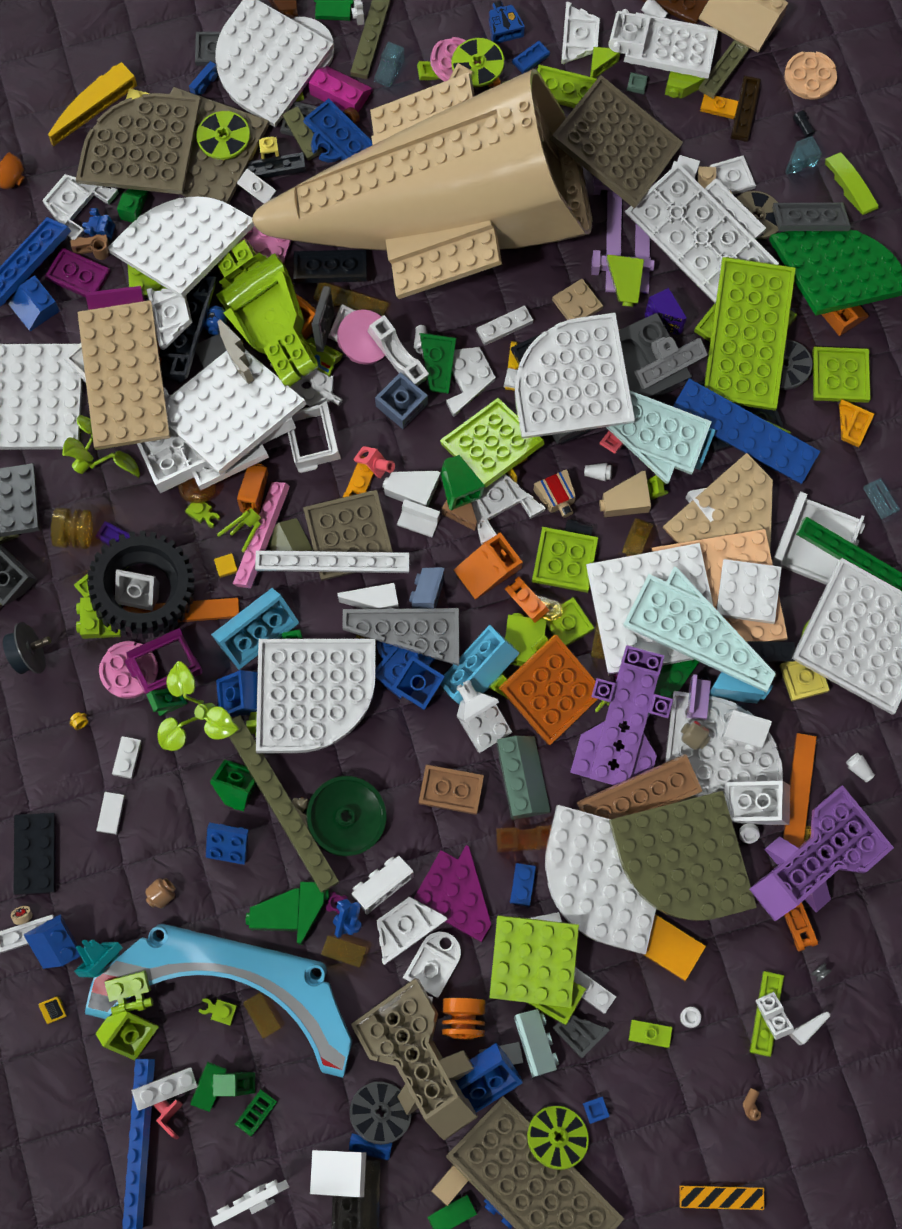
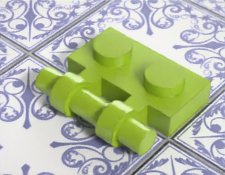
[104,970,153,1015]

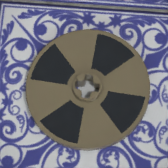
[737,191,779,239]

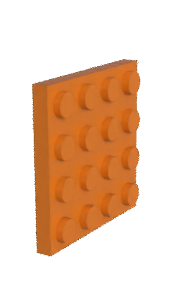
[499,635,598,745]

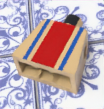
[533,469,575,518]

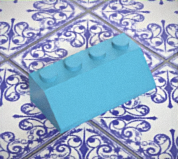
[211,588,299,670]
[440,625,520,705]

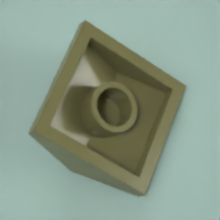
[268,518,313,551]

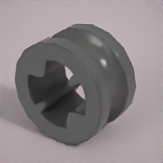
[811,963,832,982]

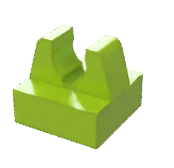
[647,475,668,500]

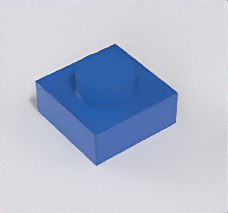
[583,1097,610,1124]

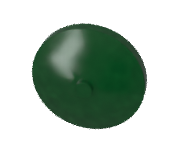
[306,776,386,856]

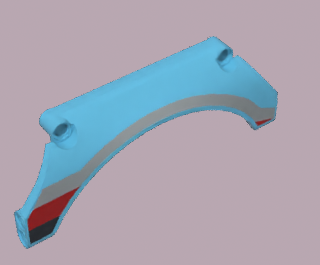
[85,924,353,1078]

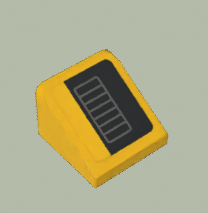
[38,996,67,1024]

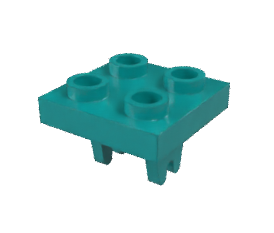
[74,940,123,978]

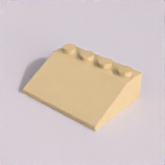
[699,0,788,52]

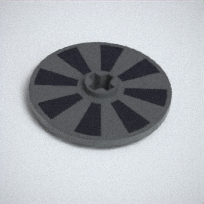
[780,339,812,390]
[349,1082,411,1145]

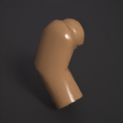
[743,1088,761,1121]

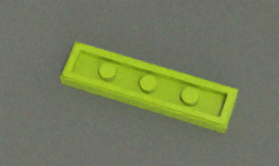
[749,971,784,1057]

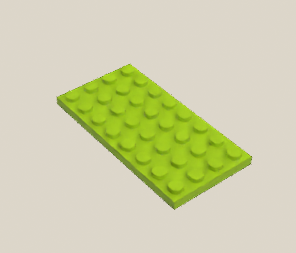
[704,257,796,411]

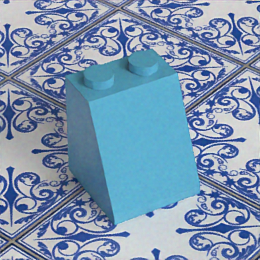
[709,672,773,704]

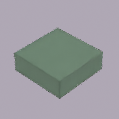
[627,73,648,94]

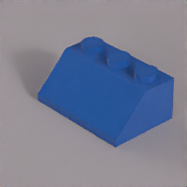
[455,1043,523,1113]

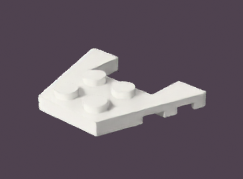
[42,174,119,240]
[422,347,496,417]
[471,474,546,545]

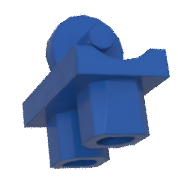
[333,899,361,938]

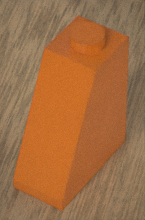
[237,463,268,515]

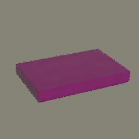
[45,248,111,298]

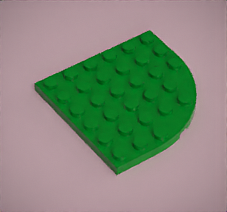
[769,229,902,316]

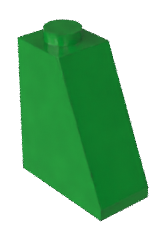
[441,455,485,511]
[246,888,300,931]

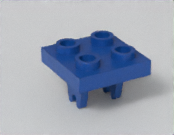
[206,822,249,865]

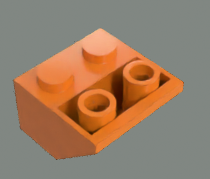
[821,305,869,336]

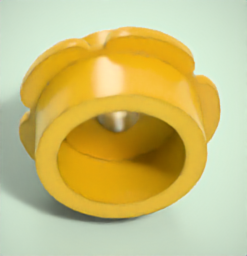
[69,712,88,730]

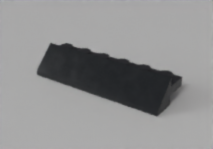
[159,276,217,384]

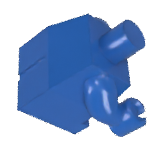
[82,208,116,240]

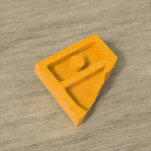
[839,399,874,448]

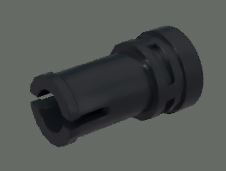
[793,110,815,138]
[564,518,593,536]

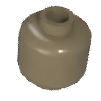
[680,721,711,750]

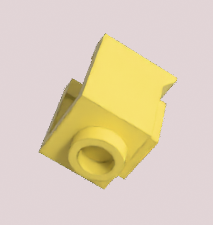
[259,137,279,159]

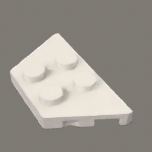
[561,2,600,64]
[147,288,192,350]
[377,897,448,965]

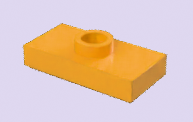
[700,94,739,119]

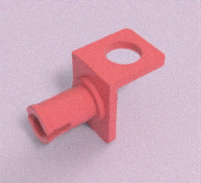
[354,446,395,478]
[153,1100,183,1139]

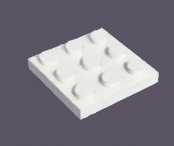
[717,559,781,624]

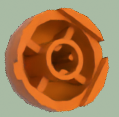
[0,152,25,189]

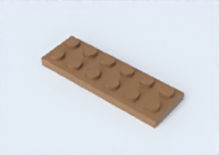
[577,754,702,819]

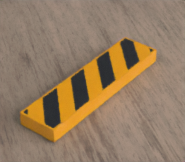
[679,1186,764,1210]

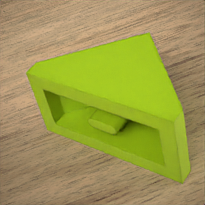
[590,47,620,78]

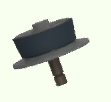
[3,622,51,674]

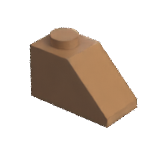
[442,500,477,531]

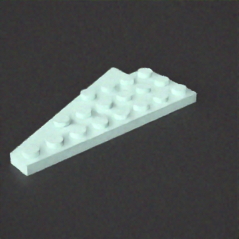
[606,390,712,484]
[623,566,776,693]

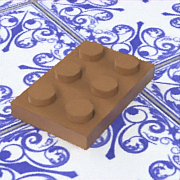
[419,765,484,815]

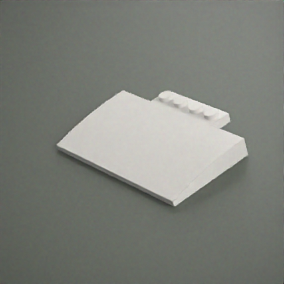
[625,163,779,303]
[137,417,296,493]

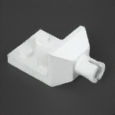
[457,680,512,753]

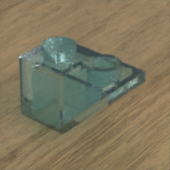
[785,136,822,174]

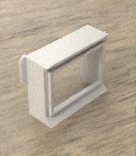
[288,401,341,473]

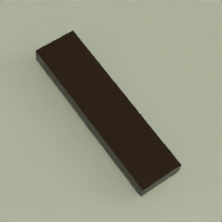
[730,75,761,142]

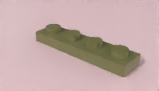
[699,40,749,99]

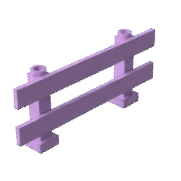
[591,176,655,294]

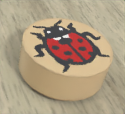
[11,906,32,925]

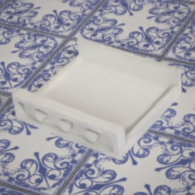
[772,491,865,585]

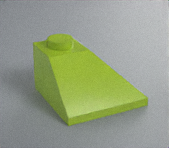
[96,1011,158,1060]

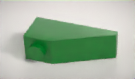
[297,882,329,945]

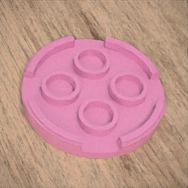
[430,37,481,82]
[337,310,385,365]
[99,641,158,699]

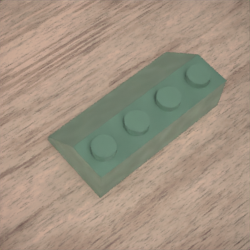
[496,736,550,820]

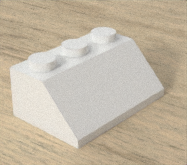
[351,856,414,914]

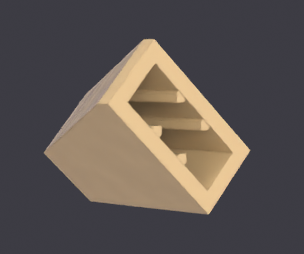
[599,471,651,517]

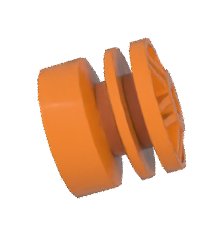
[442,998,485,1039]

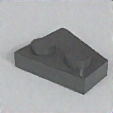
[553,1015,610,1059]

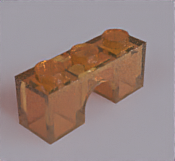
[496,825,552,852]

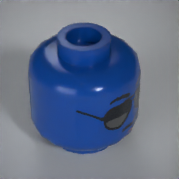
[203,306,228,335]

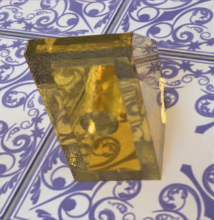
[622,518,653,556]

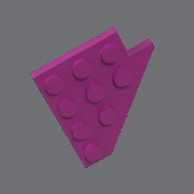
[413,845,491,942]

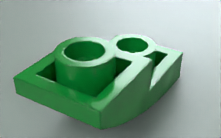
[190,1062,226,1112]
[427,1195,477,1229]

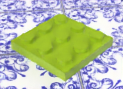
[812,347,870,403]
[532,527,598,593]

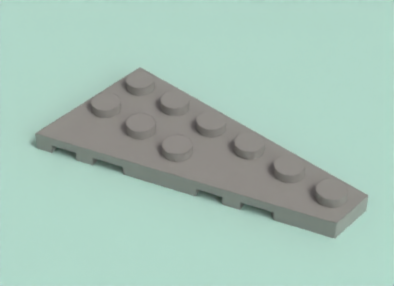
[343,608,459,666]

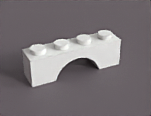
[367,315,429,386]

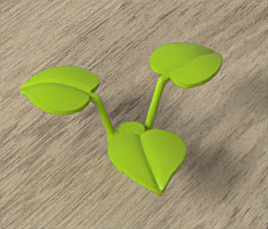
[62,415,140,478]
[158,661,239,751]

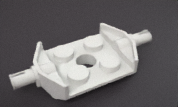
[270,364,343,407]

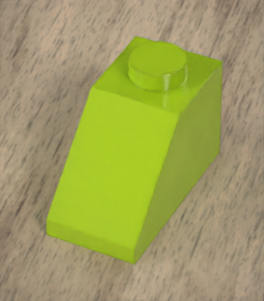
[665,71,705,99]

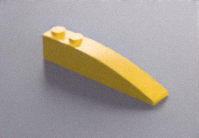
[48,62,137,146]

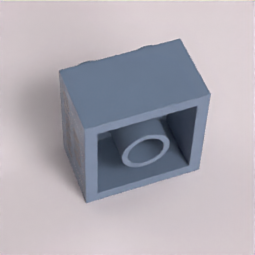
[375,372,428,429]

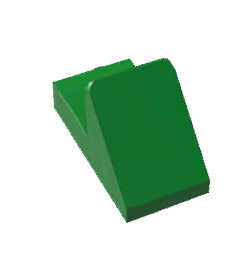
[146,688,187,716]

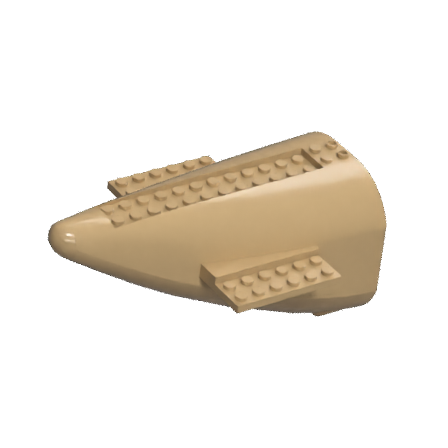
[252,69,593,299]

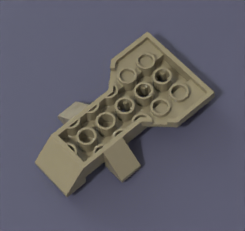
[351,978,478,1140]

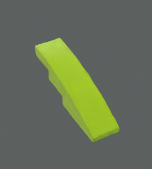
[825,152,878,215]

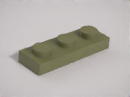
[282,106,323,161]

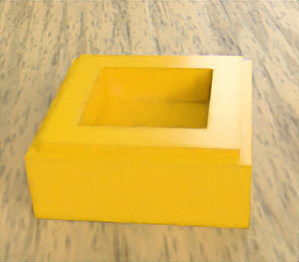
[214,553,237,578]

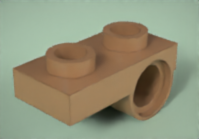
[70,234,110,260]

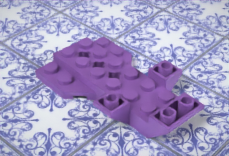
[570,645,673,785]
[749,785,894,921]

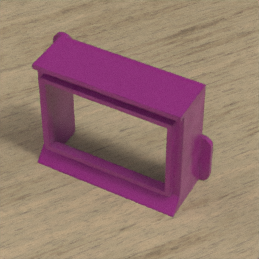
[125,628,202,699]

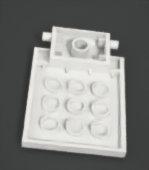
[609,9,718,79]

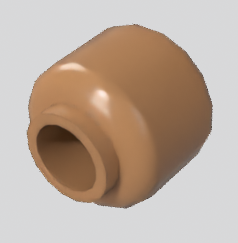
[145,878,176,908]

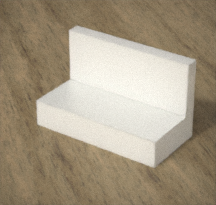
[397,499,440,538]

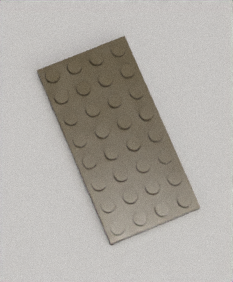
[446,1096,624,1229]

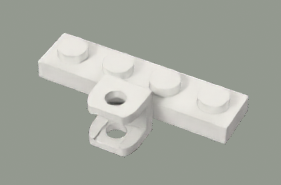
[211,1179,289,1226]

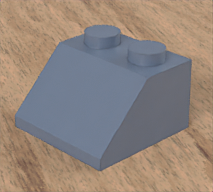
[409,567,445,609]

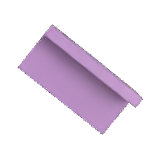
[686,674,711,720]

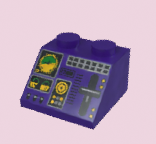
[645,288,686,335]

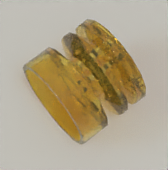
[51,508,93,549]

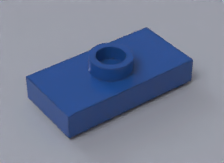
[512,41,550,74]
[349,1133,392,1160]

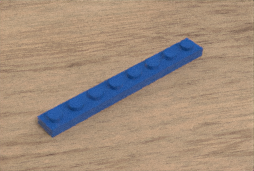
[122,1059,155,1229]

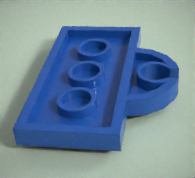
[303,98,372,163]
[375,641,435,699]

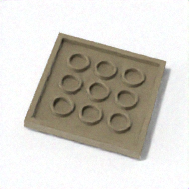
[303,490,393,581]

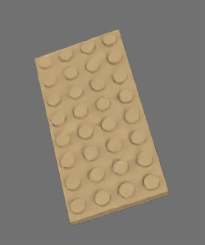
[77,300,170,450]

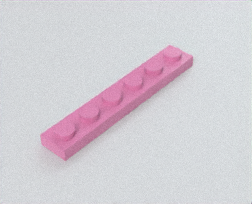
[233,482,290,588]

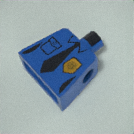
[489,1,525,44]

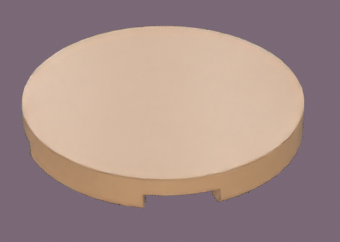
[784,51,837,100]

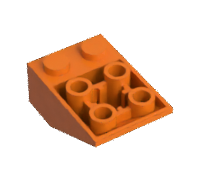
[453,532,523,600]

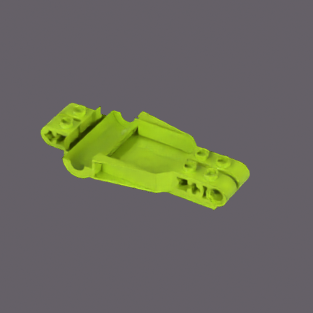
[216,239,319,387]

